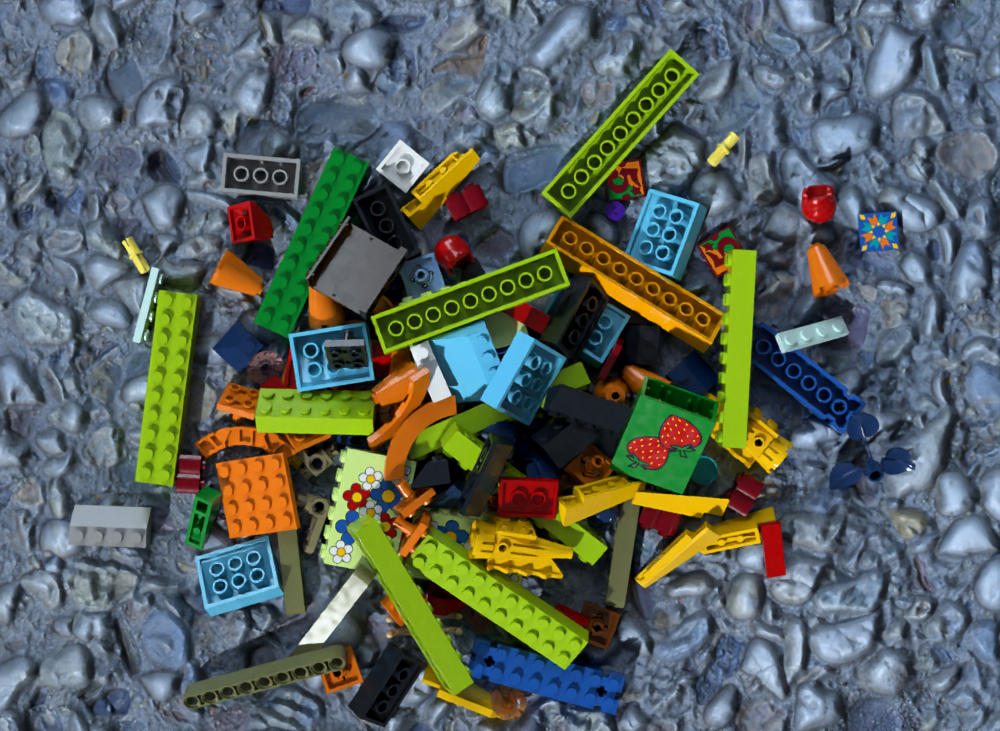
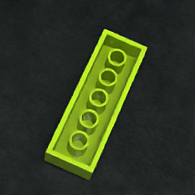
[255,388,377,435]

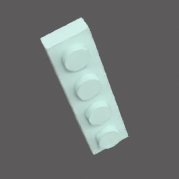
[133,267,164,344]
[775,316,849,354]

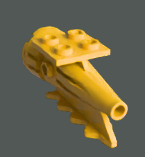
[703,392,794,474]
[468,516,573,579]

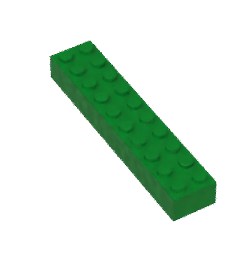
[254,147,371,338]

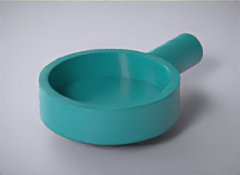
[691,454,718,485]

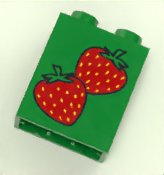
[609,375,719,495]

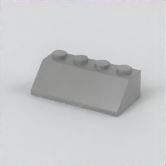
[69,505,152,548]

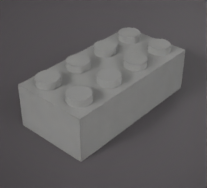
[220,153,303,200]

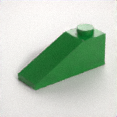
[185,486,223,550]

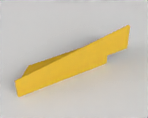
[401,148,480,230]
[557,474,646,527]
[632,489,729,518]
[690,507,776,554]
[634,521,721,588]
[422,663,511,720]

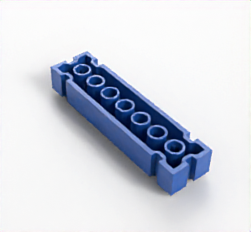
[718,314,867,434]
[468,634,625,715]

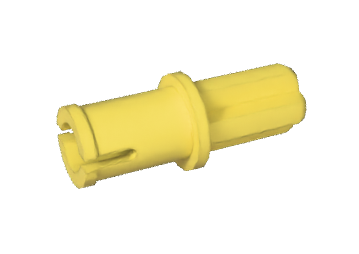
[707,131,740,167]
[122,237,150,274]

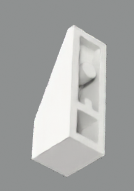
[410,341,452,403]

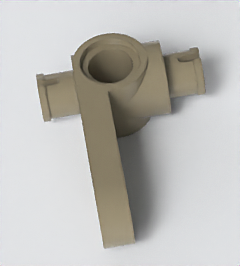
[280,433,339,480]
[295,493,333,554]

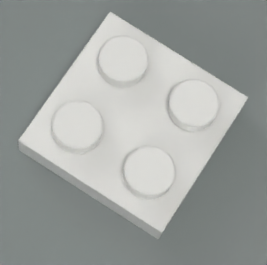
[376,140,430,194]

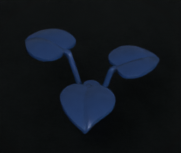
[481,409,556,479]
[829,412,916,490]

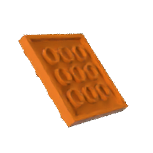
[215,452,301,538]

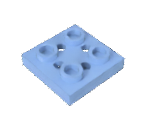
[400,252,446,299]

